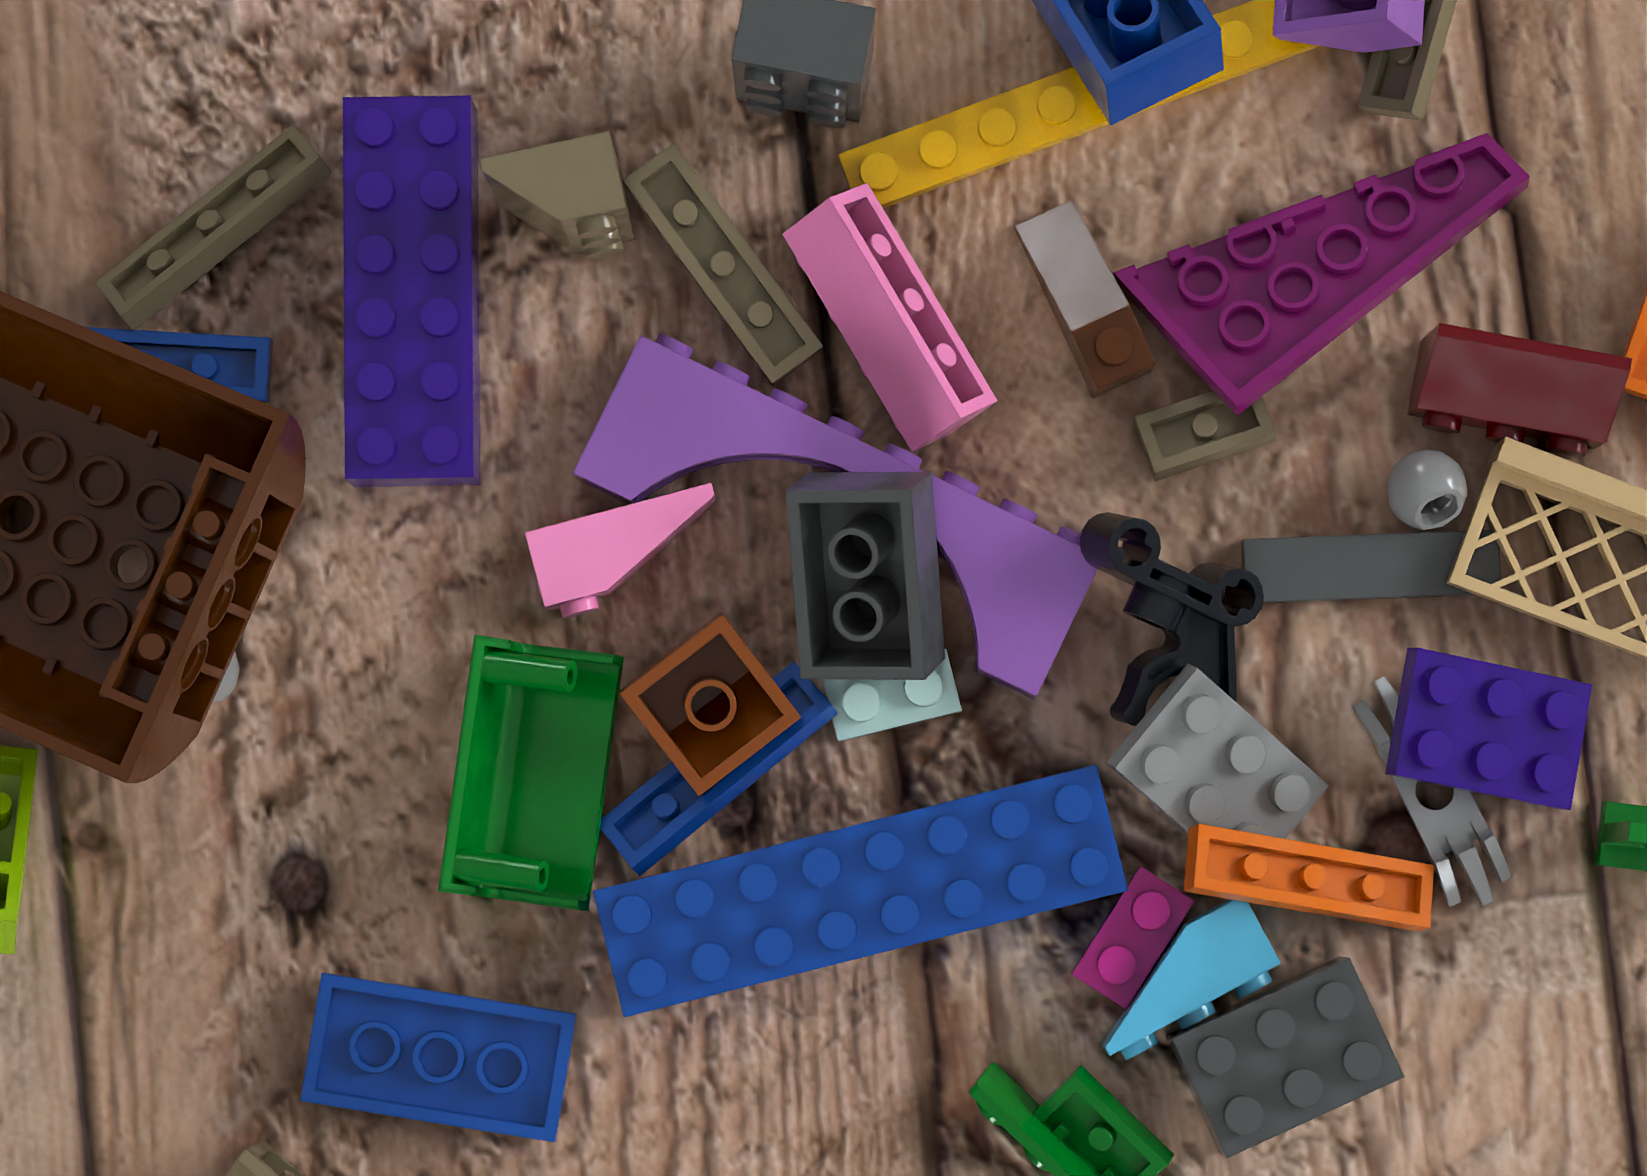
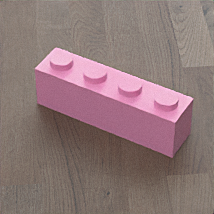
[782,183,998,452]

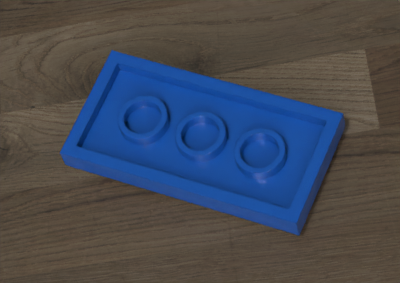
[300,972,578,1142]

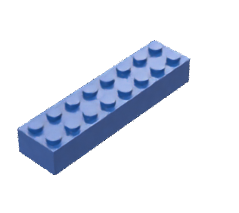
[593,765,1129,1017]

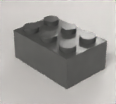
[731,0,876,128]
[785,471,945,680]
[1166,956,1405,1158]

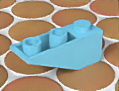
[1101,899,1281,1060]

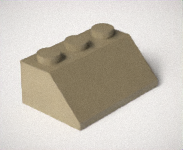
[480,131,635,259]

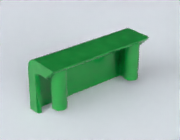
[438,634,624,911]

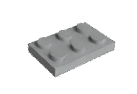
[1106,663,1329,839]

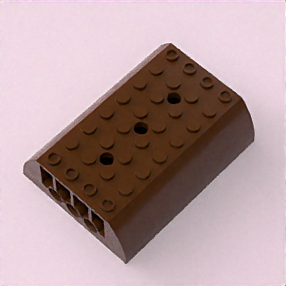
[0,291,306,783]

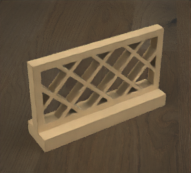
[1446,437,1647,660]

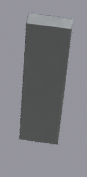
[1241,530,1501,603]

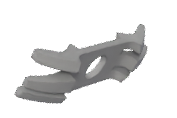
[1352,677,1511,907]

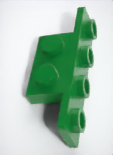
[968,1062,1175,1176]

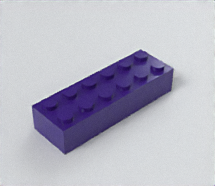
[343,95,481,487]

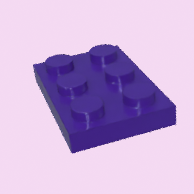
[1385,648,1592,810]

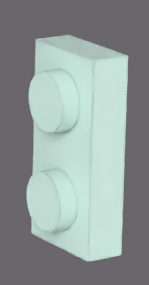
[823,649,962,742]

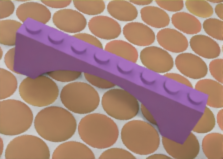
[573,333,1097,699]

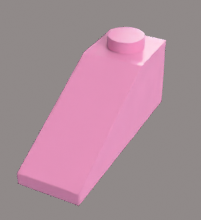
[525,483,716,618]

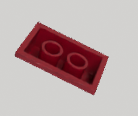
[1407,323,1632,457]

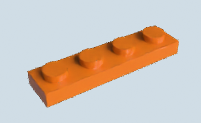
[1184,824,1434,932]

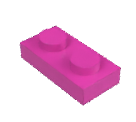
[1070,866,1194,1009]

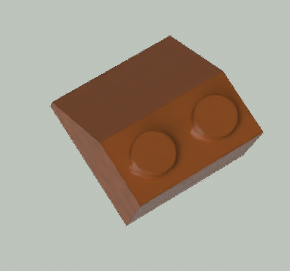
[620,612,801,796]

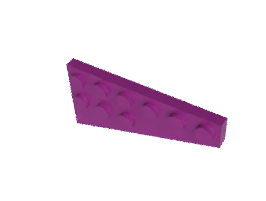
[1113,133,1530,416]

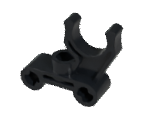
[1080,512,1264,726]

